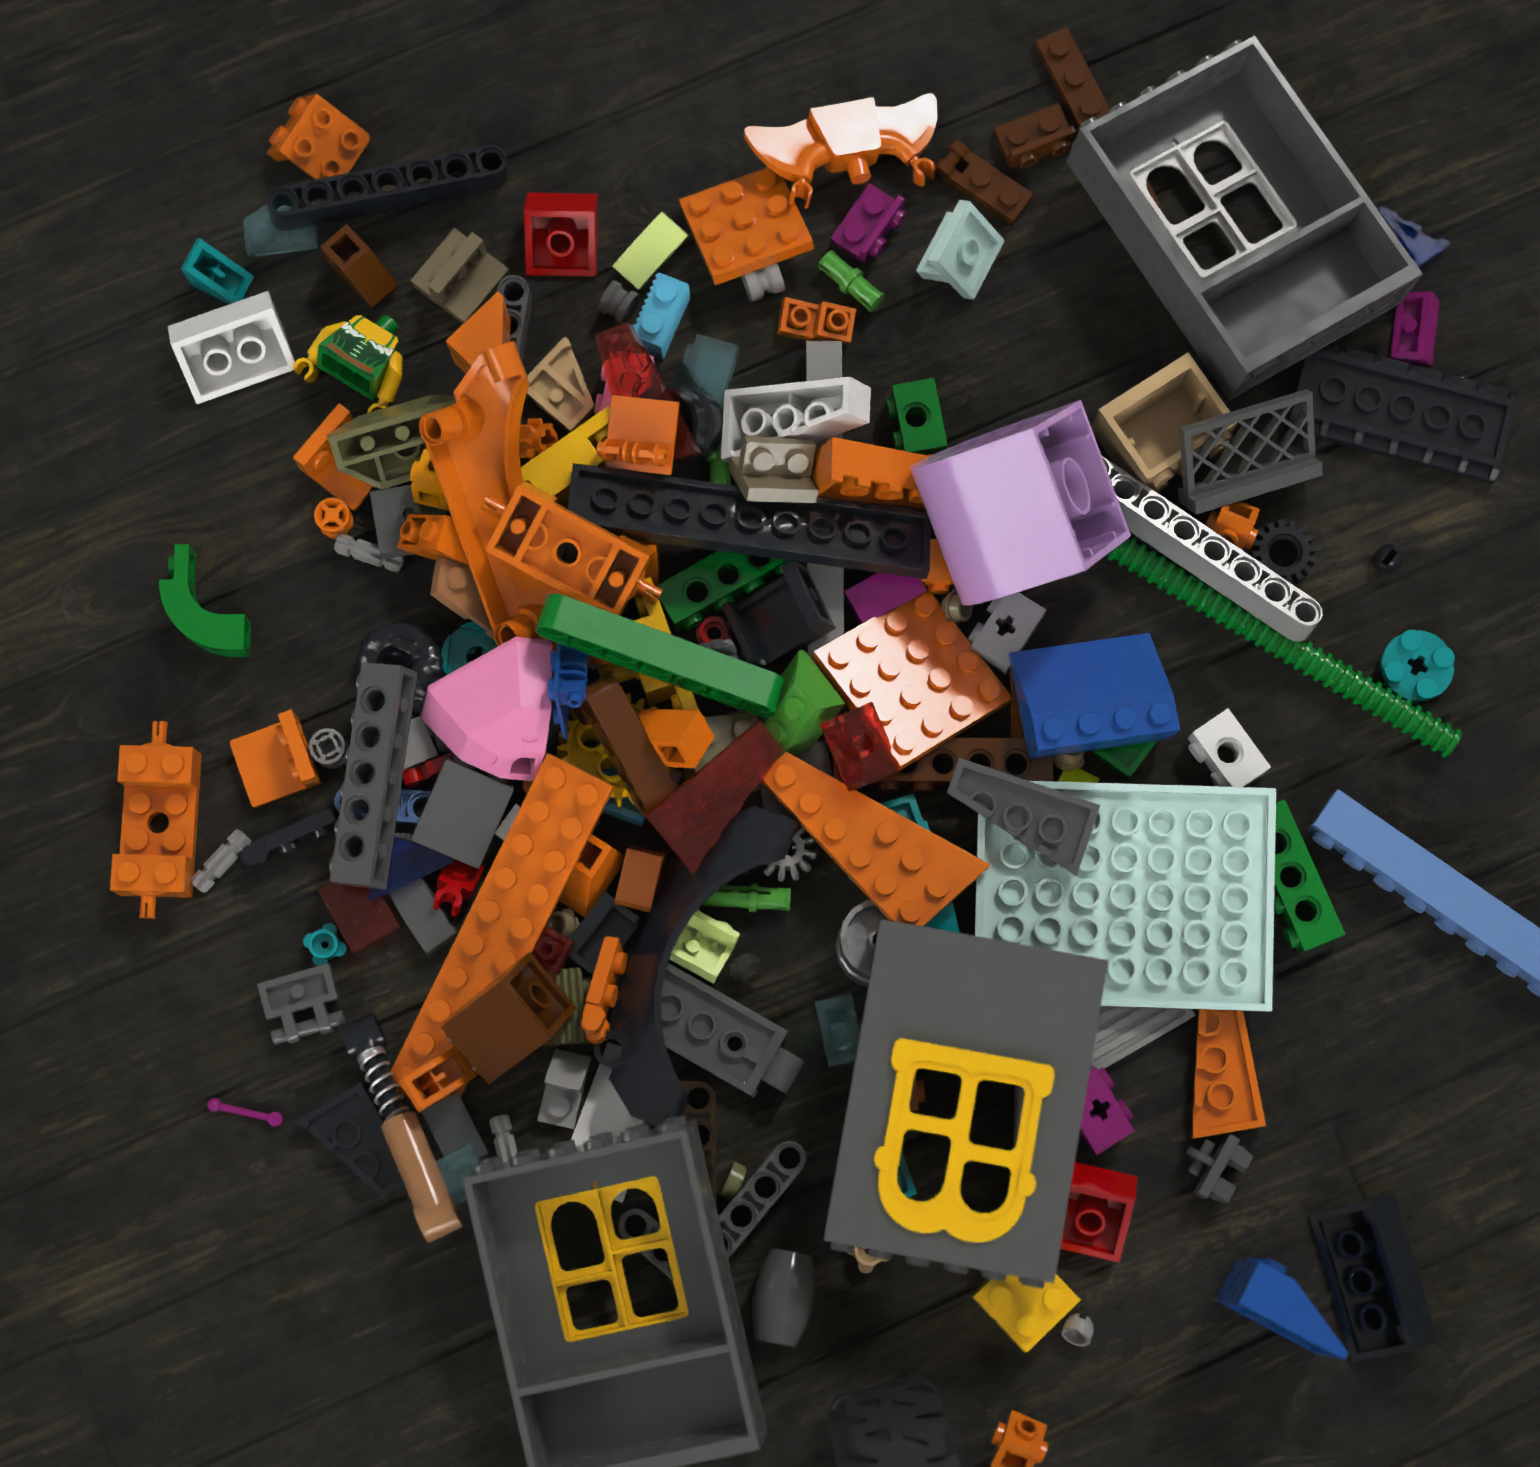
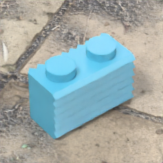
[630,273,690,359]

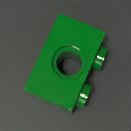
[886,378,948,455]

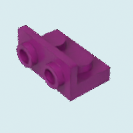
[830,183,906,265]

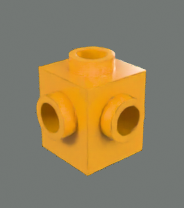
[410,449,449,511]

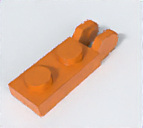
[581,936,627,1045]

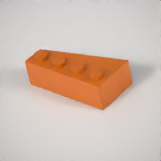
[810,437,934,510]

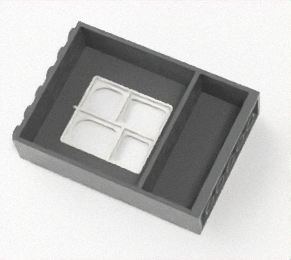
[1066,35,1422,401]

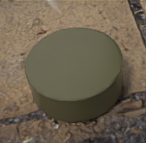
[718,1161,747,1201]

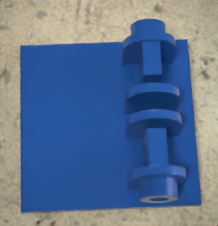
[548,643,589,739]

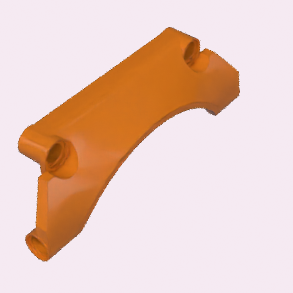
[419,341,611,667]

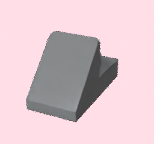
[537,1049,592,1129]

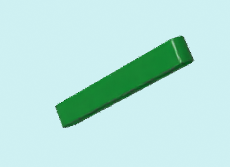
[535,593,785,717]

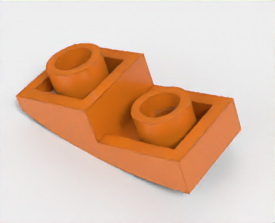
[777,297,856,344]

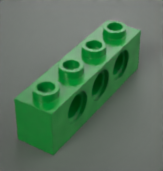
[656,551,797,632]
[1274,799,1345,955]

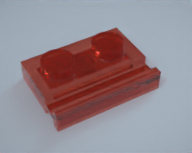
[318,882,401,954]

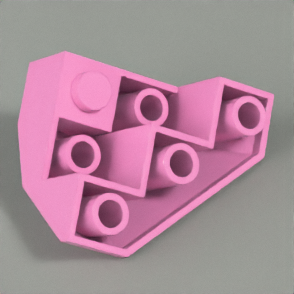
[420,637,552,781]

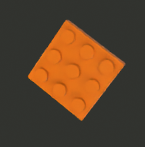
[679,167,814,285]

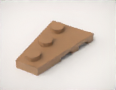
[430,557,495,641]

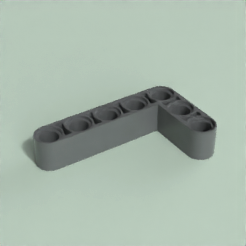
[618,1141,806,1280]

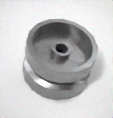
[835,900,888,987]

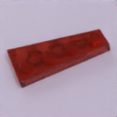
[595,323,701,473]
[645,721,783,874]

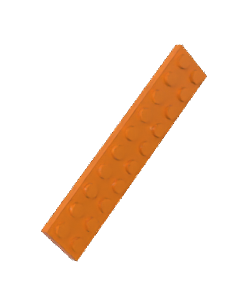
[390,753,615,1107]

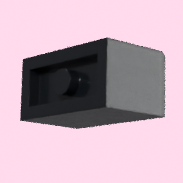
[560,892,642,977]

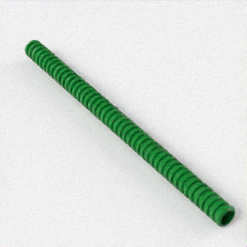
[1107,537,1462,758]

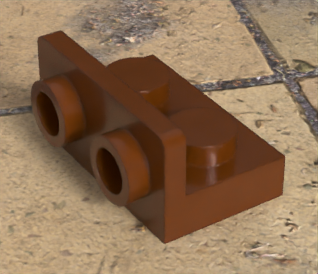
[993,103,1077,170]

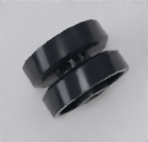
[640,384,723,464]

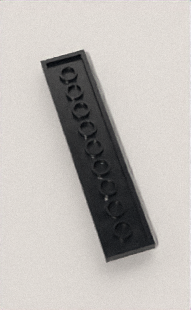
[567,463,931,579]

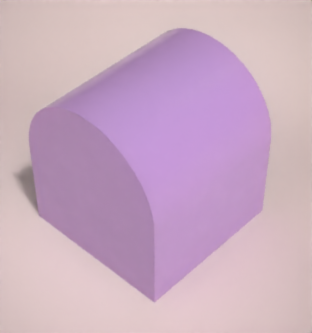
[910,400,1131,605]

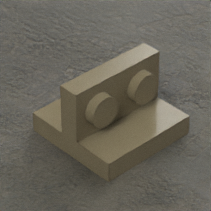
[410,228,510,324]
[728,436,818,503]

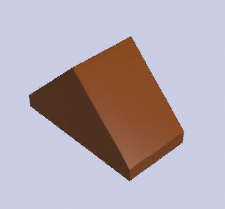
[614,845,667,912]

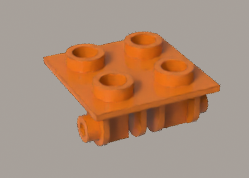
[597,395,680,475]

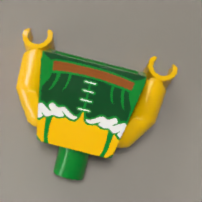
[294,315,403,413]

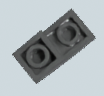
[387,870,458,956]

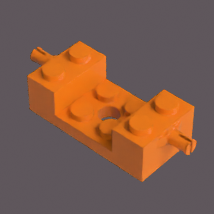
[481,481,663,616]
[110,721,202,919]

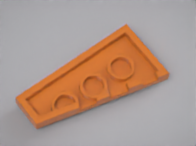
[1191,1009,1266,1139]

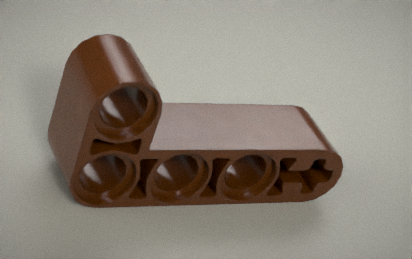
[572,674,679,818]

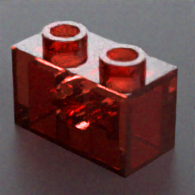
[820,701,901,792]

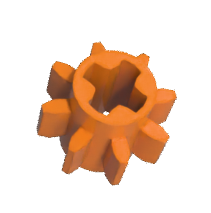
[519,418,558,460]

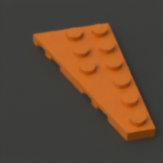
[758,752,991,927]

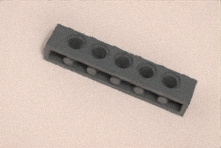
[329,662,418,890]

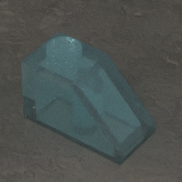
[683,334,739,410]

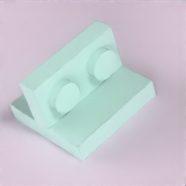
[916,200,1005,300]

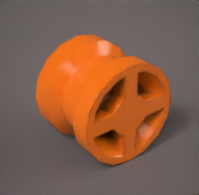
[314,497,354,539]

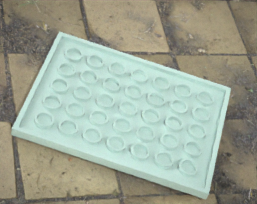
[975,781,1276,1011]

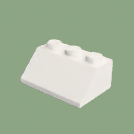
[168,291,295,404]

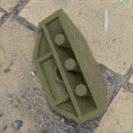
[327,395,457,489]

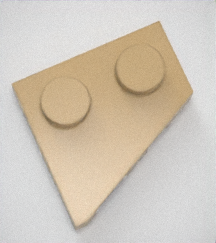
[527,337,595,433]

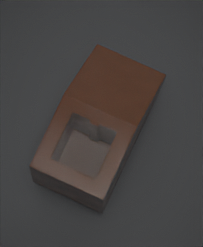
[320,224,399,310]

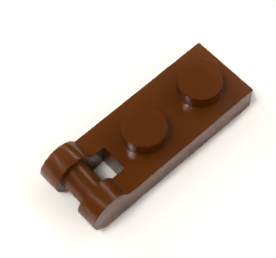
[934,140,1033,226]

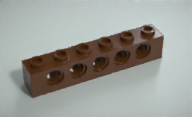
[833,737,1053,793]

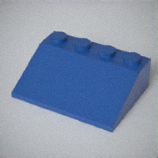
[1009,633,1181,760]
[1215,1257,1348,1360]

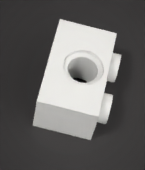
[1188,708,1271,787]

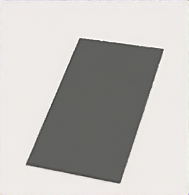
[421,1093,489,1171]

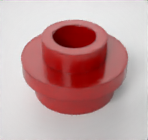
[696,616,732,645]

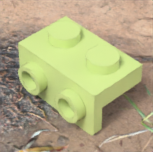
[670,909,740,984]

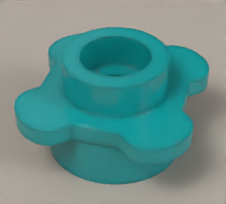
[303,923,347,966]

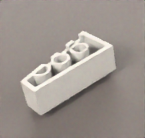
[721,377,871,463]

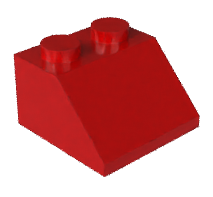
[524,192,598,276]
[1060,1162,1137,1262]

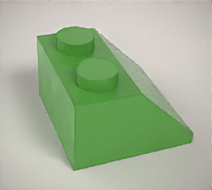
[760,650,845,757]

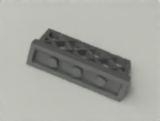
[1178,389,1323,515]

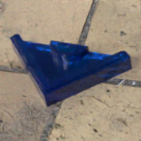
[367,836,455,901]

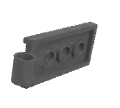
[661,963,805,1098]

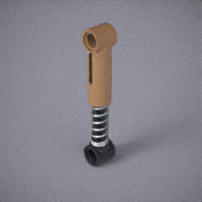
[339,1012,464,1243]

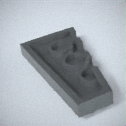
[947,758,1100,876]

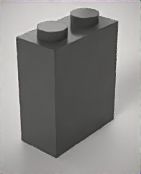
[411,755,514,869]

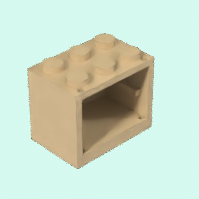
[1092,353,1238,493]

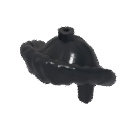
[356,622,444,715]

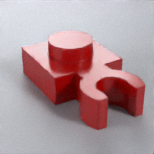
[403,752,455,789]
[433,857,485,916]

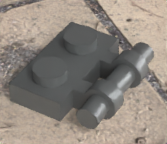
[257,963,346,1045]

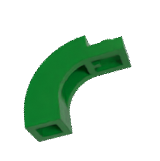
[159,544,251,657]

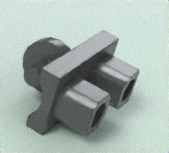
[1185,1134,1253,1204]

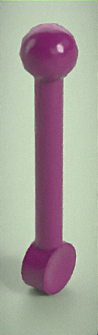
[207,1098,283,1127]

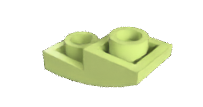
[613,212,689,290]

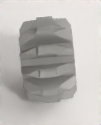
[764,826,817,882]

